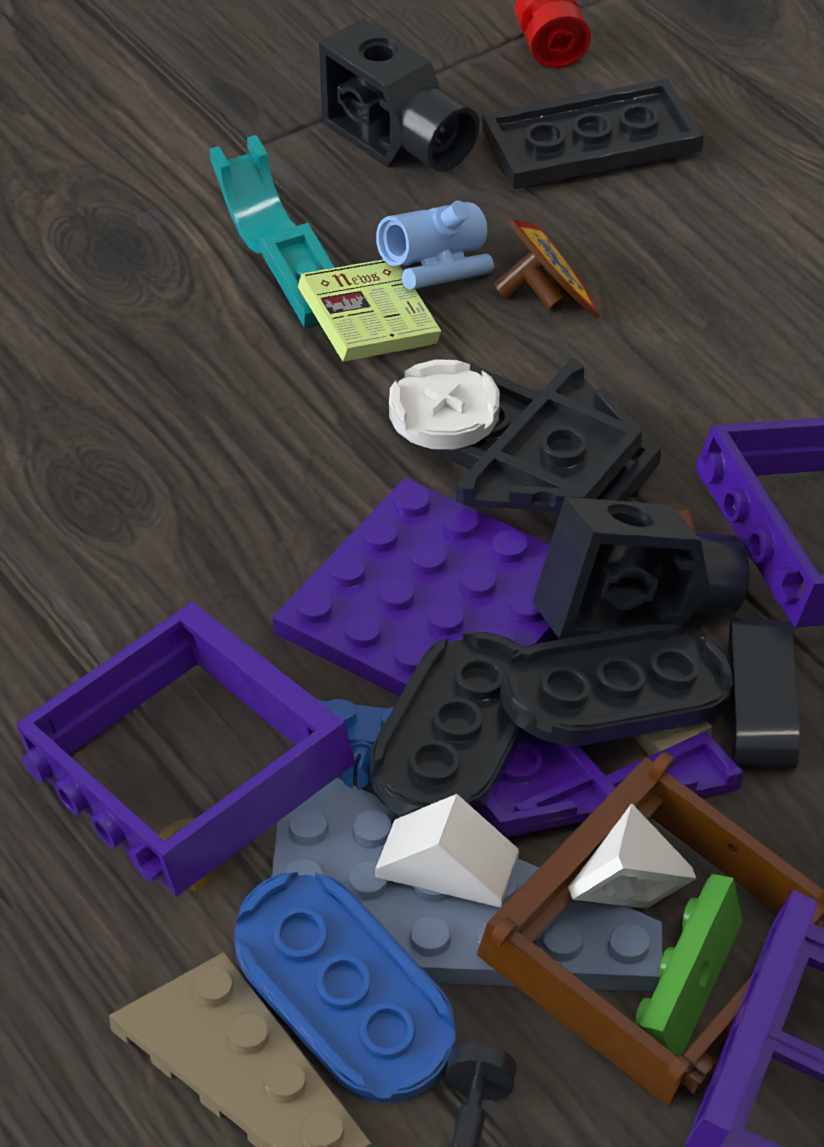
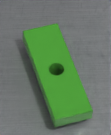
[635,874,743,1057]

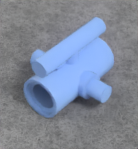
[376,201,494,290]

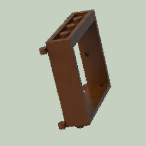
[476,750,824,1107]

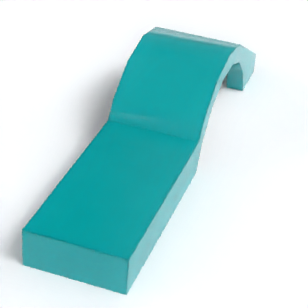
[210,135,335,328]

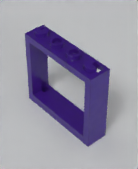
[695,418,824,628]
[16,601,356,897]

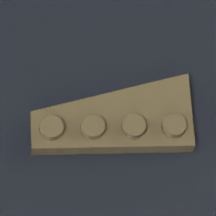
[109,952,371,1147]

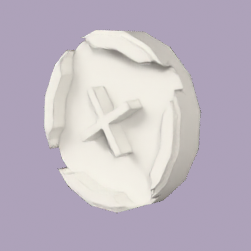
[389,360,499,450]

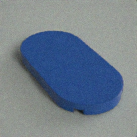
[234,871,456,1103]

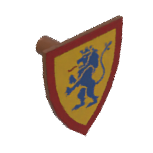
[494,219,600,319]

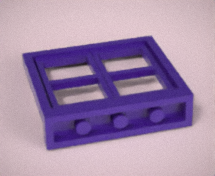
[684,890,824,1147]

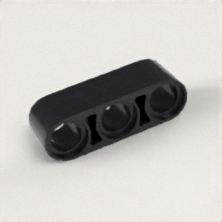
[728,619,800,768]

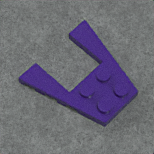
[478,731,743,837]

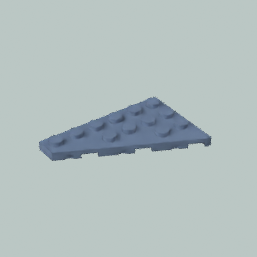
[272,778,662,992]

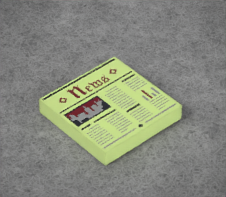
[298,260,441,362]

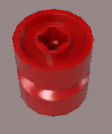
[514,0,591,68]

